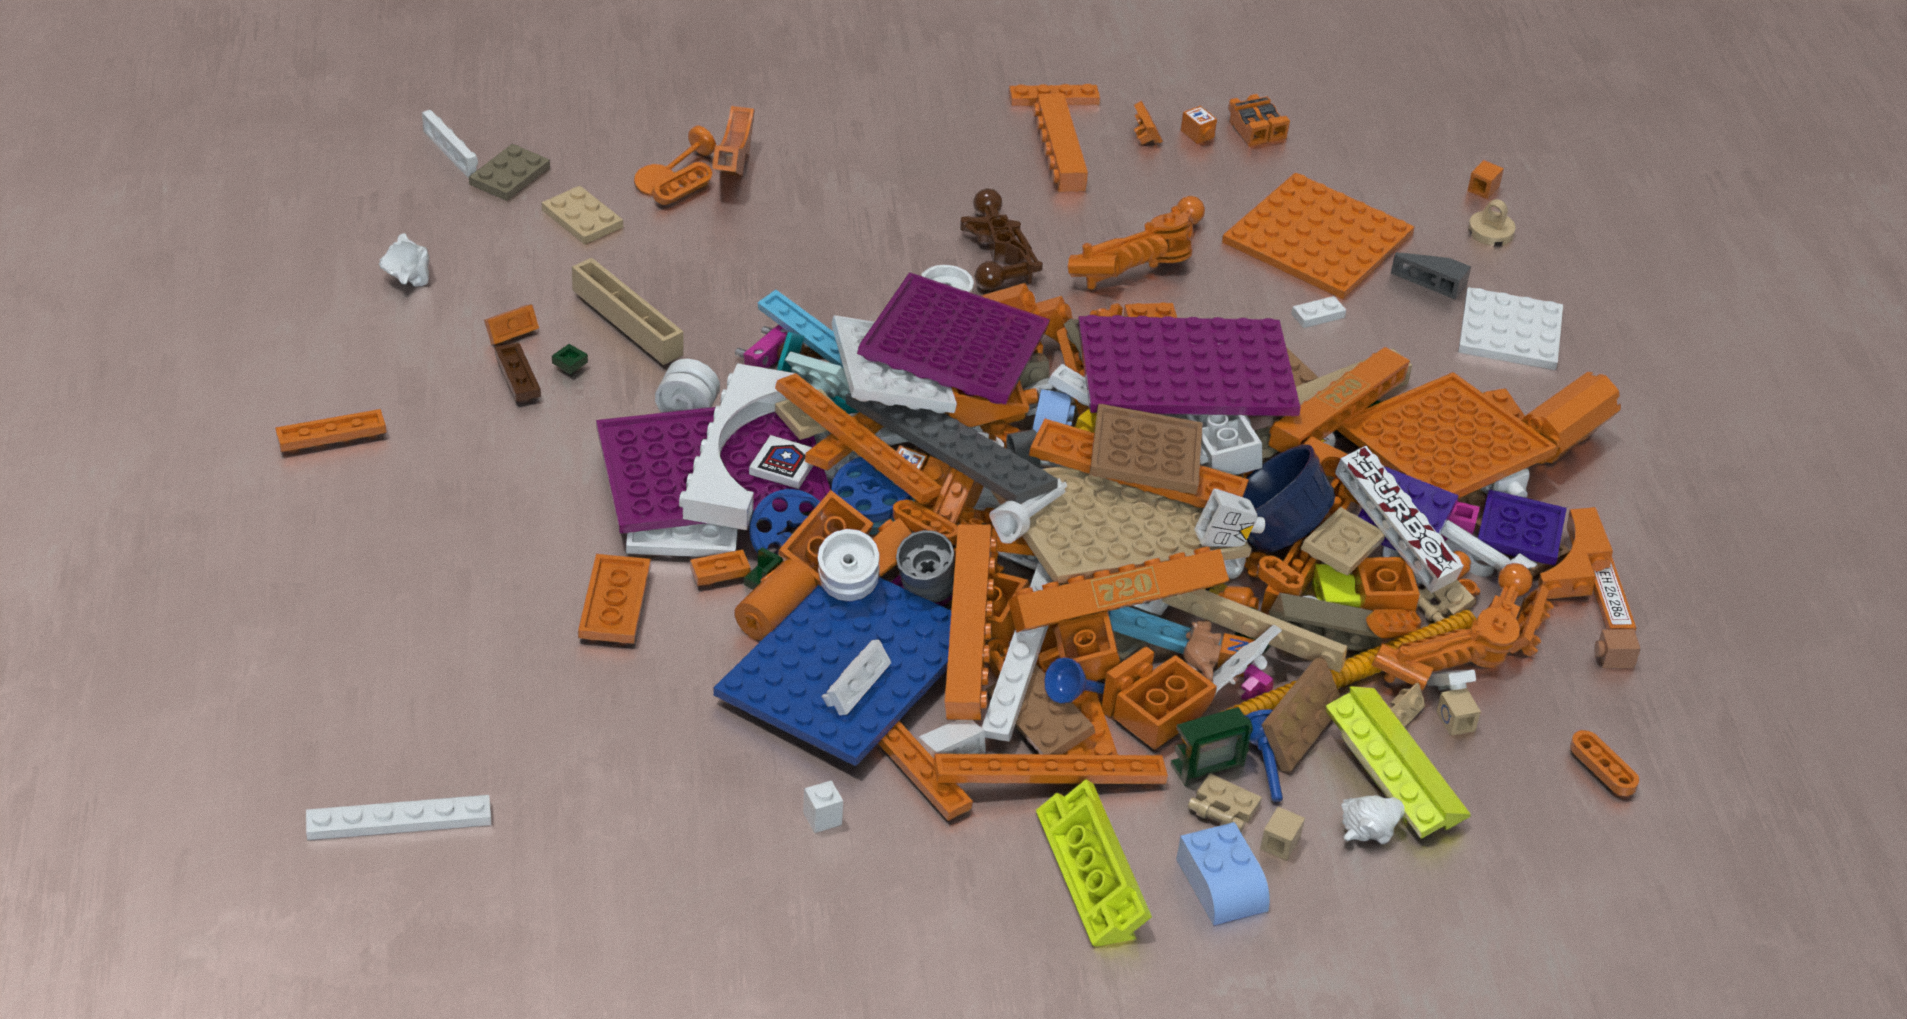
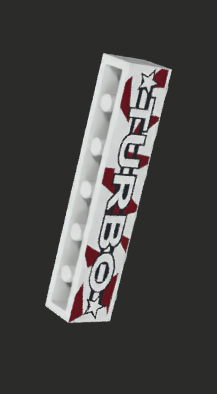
[1335,446,1463,593]

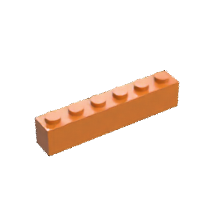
[1033,93,1088,192]

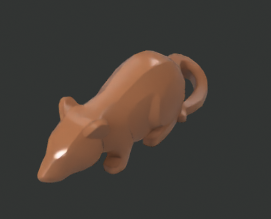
[1183,620,1221,683]

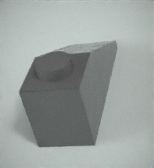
[1391,252,1471,299]

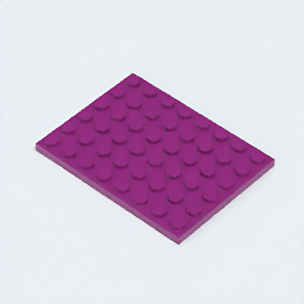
[857,272,1050,405]
[1078,315,1301,416]
[596,407,830,534]

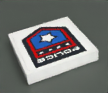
[749,435,814,489]

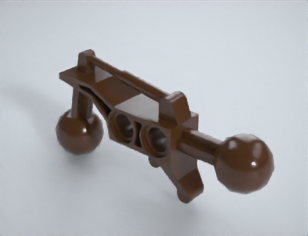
[960,188,1043,291]

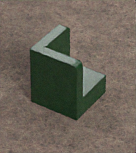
[744,547,783,590]

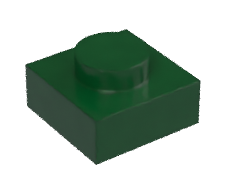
[552,344,588,374]

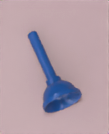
[1044,657,1105,704]
[1245,709,1283,803]

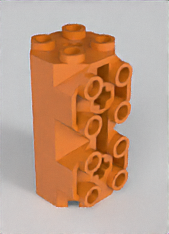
[1521,372,1621,464]

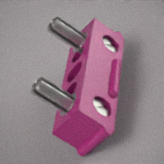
[735,324,788,368]

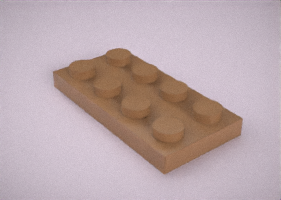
[1261,658,1341,772]
[985,664,1096,755]

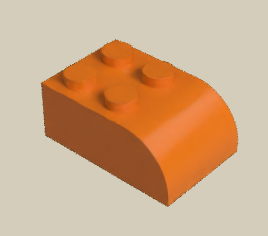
[778,490,874,587]
[1113,655,1217,750]

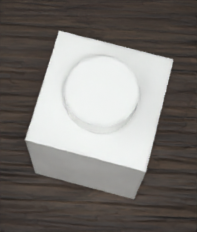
[803,780,843,833]

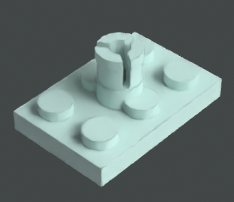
[785,352,850,401]

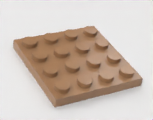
[1089,403,1203,494]

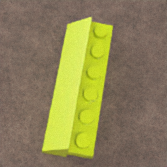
[1326,686,1471,839]
[1036,779,1152,947]

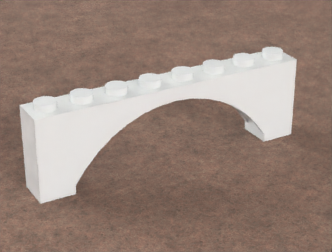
[679,363,795,530]

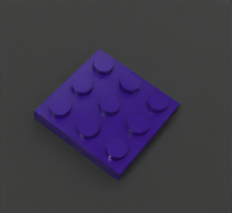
[1357,467,1459,551]
[1478,489,1567,566]

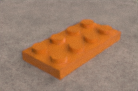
[578,554,651,644]

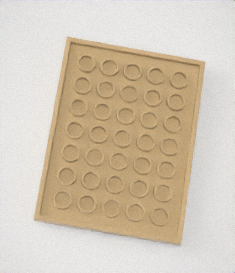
[990,466,1252,584]

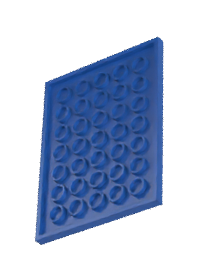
[713,577,951,766]

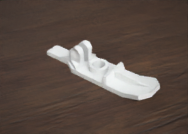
[1213,624,1282,695]

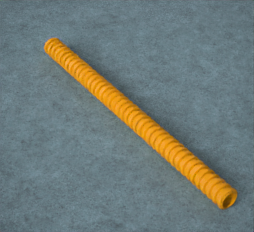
[1181,610,1476,747]

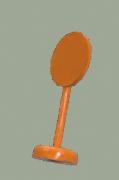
[634,125,716,196]

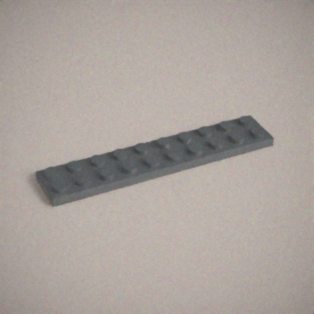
[846,393,1058,504]

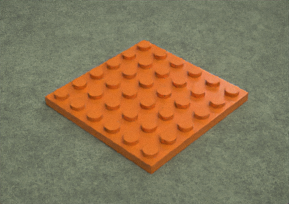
[1222,172,1415,299]
[1336,372,1557,498]

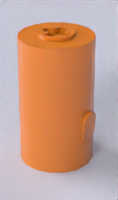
[734,559,816,640]

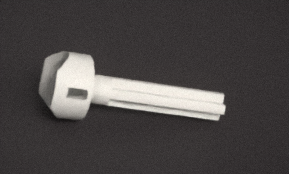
[989,478,1067,543]
[1441,520,1537,571]

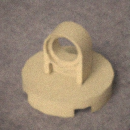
[1468,199,1516,246]

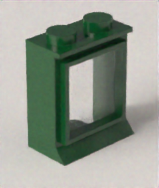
[1170,707,1253,786]

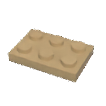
[541,186,623,245]
[1301,507,1385,576]

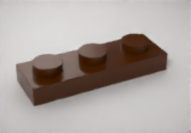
[494,342,541,402]

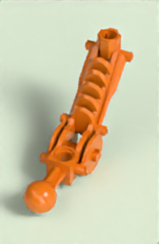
[1068,195,1205,289]
[1372,563,1532,690]

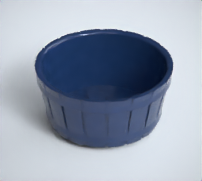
[1243,444,1336,553]

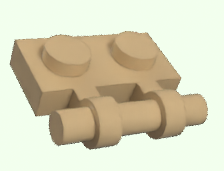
[1417,580,1477,623]
[1188,774,1262,832]

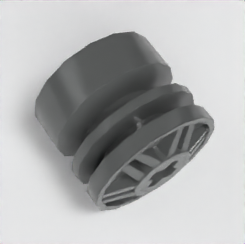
[896,530,955,603]

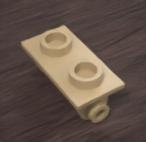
[1388,683,1425,728]

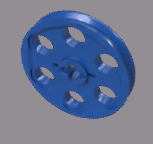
[832,457,912,522]
[749,489,820,554]

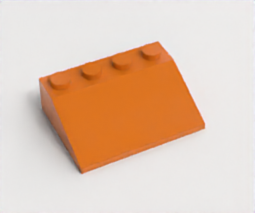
[945,381,1030,427]

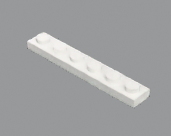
[306,795,491,840]

